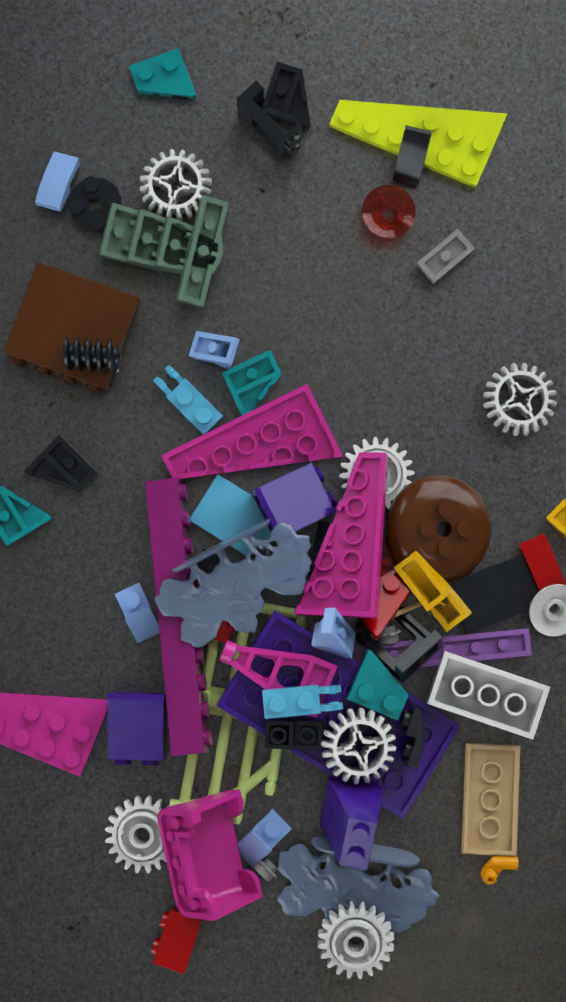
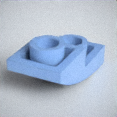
[35,151,80,212]

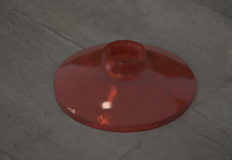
[362,185,416,238]

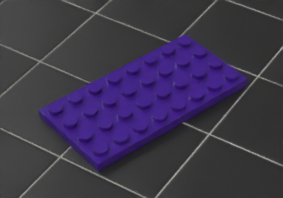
[216,610,461,820]

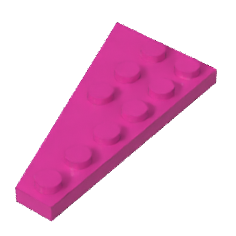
[161,384,343,479]
[294,452,388,619]
[0,692,107,777]

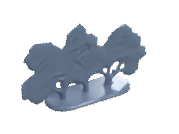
[154,518,312,647]
[277,836,440,934]

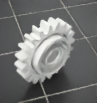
[339,437,415,511]
[105,795,169,873]
[318,901,394,979]

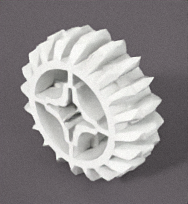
[140,149,212,221]
[483,363,557,436]
[321,708,396,784]

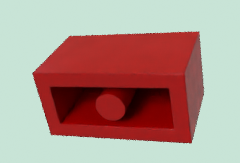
[150,905,202,974]

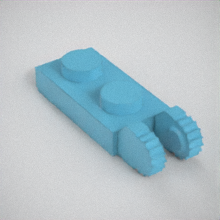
[153,365,223,435]
[262,684,343,719]

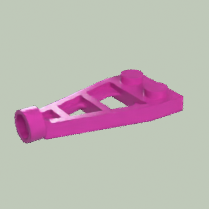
[219,640,337,718]

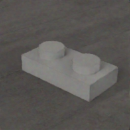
[416,229,475,285]

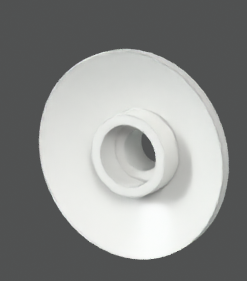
[529,584,566,637]

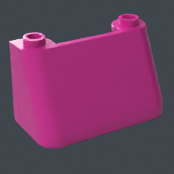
[157,789,263,921]

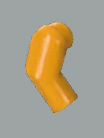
[480,856,518,885]

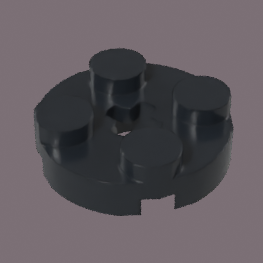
[68,176,122,232]

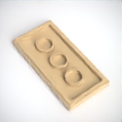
[461,743,520,856]

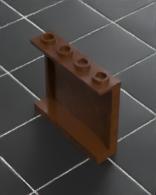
[4,262,141,394]

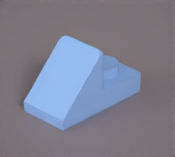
[189,331,240,369]
[115,583,160,643]
[311,608,356,658]
[237,808,292,867]

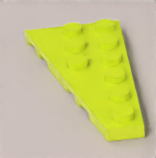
[329,100,507,188]

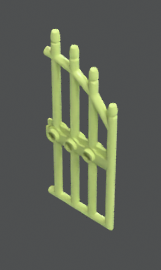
[169,603,307,825]

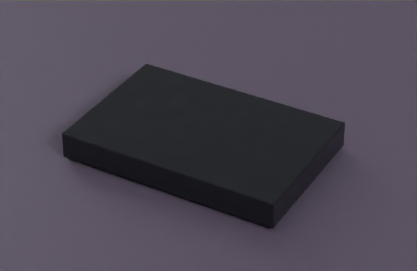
[448,554,538,634]

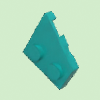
[129,48,197,99]
[221,350,282,416]
[0,486,53,547]
[346,649,409,721]

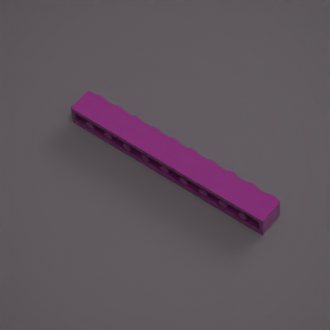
[145,477,213,756]

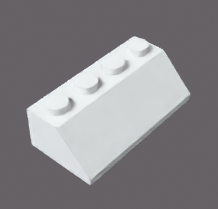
[425,651,550,740]

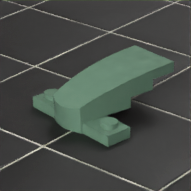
[98,195,229,308]

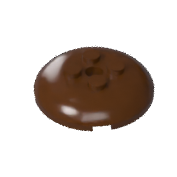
[386,475,491,583]

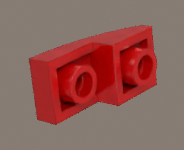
[519,534,566,591]

